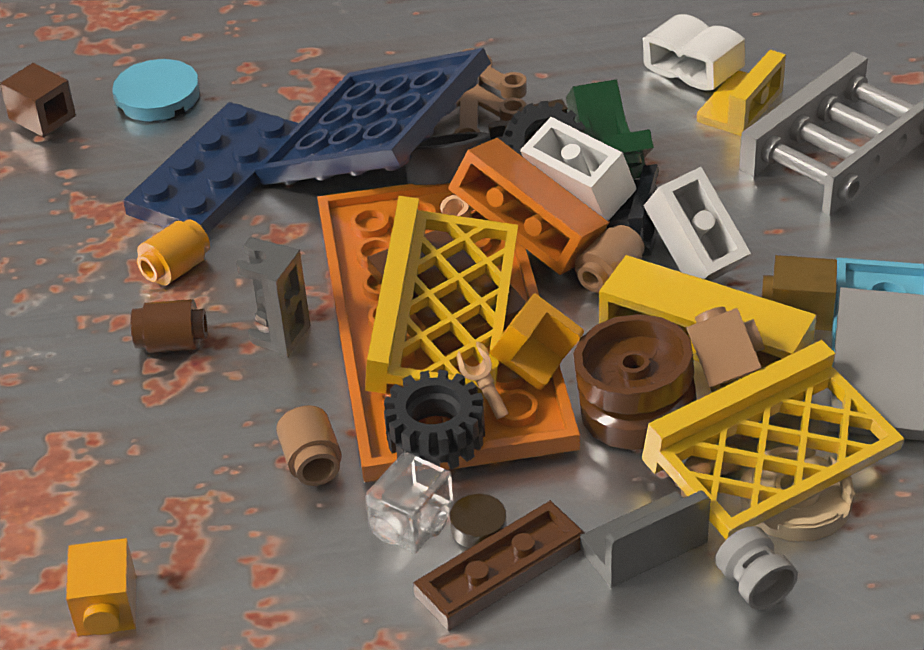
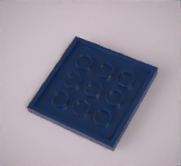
[254,47,491,185]

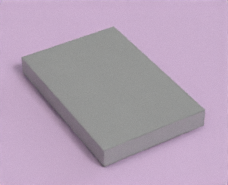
[828,287,924,441]

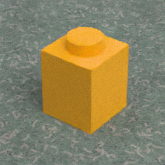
[66,538,136,637]

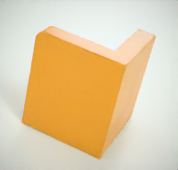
[489,293,584,390]

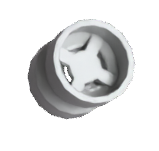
[715,526,798,610]

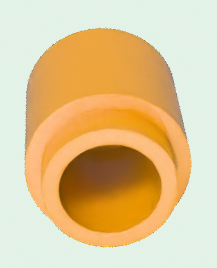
[137,219,210,285]

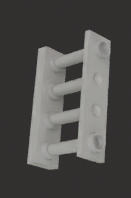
[739,52,924,216]

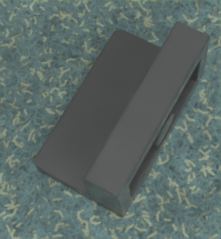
[580,490,710,588]

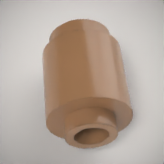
[575,225,644,294]
[276,405,342,486]

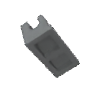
[236,237,311,358]

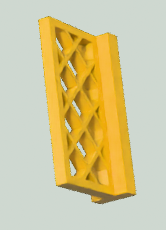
[365,196,518,398]
[642,340,905,539]

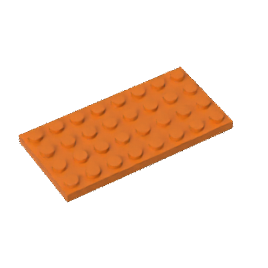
[317,183,580,482]

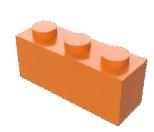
[448,138,609,275]

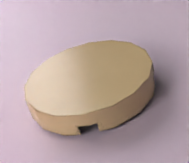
[740,446,855,542]

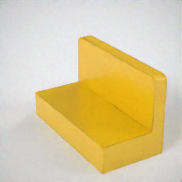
[697,50,786,136]

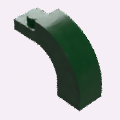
[566,79,654,180]

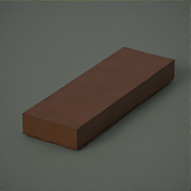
[413,500,585,631]

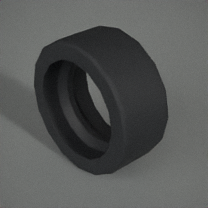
[405,132,491,185]

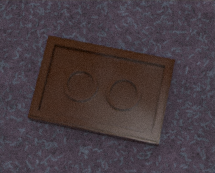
[367,230,526,355]

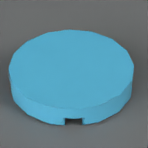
[113,59,200,122]

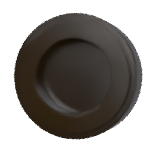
[450,493,507,548]

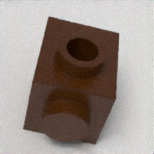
[0,63,76,137]

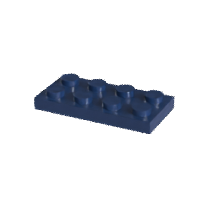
[123,102,299,235]

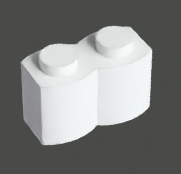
[643,14,745,90]

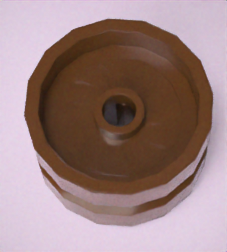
[573,314,697,450]

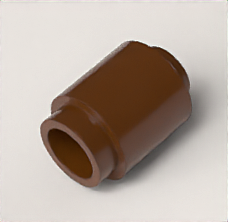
[130,299,208,353]

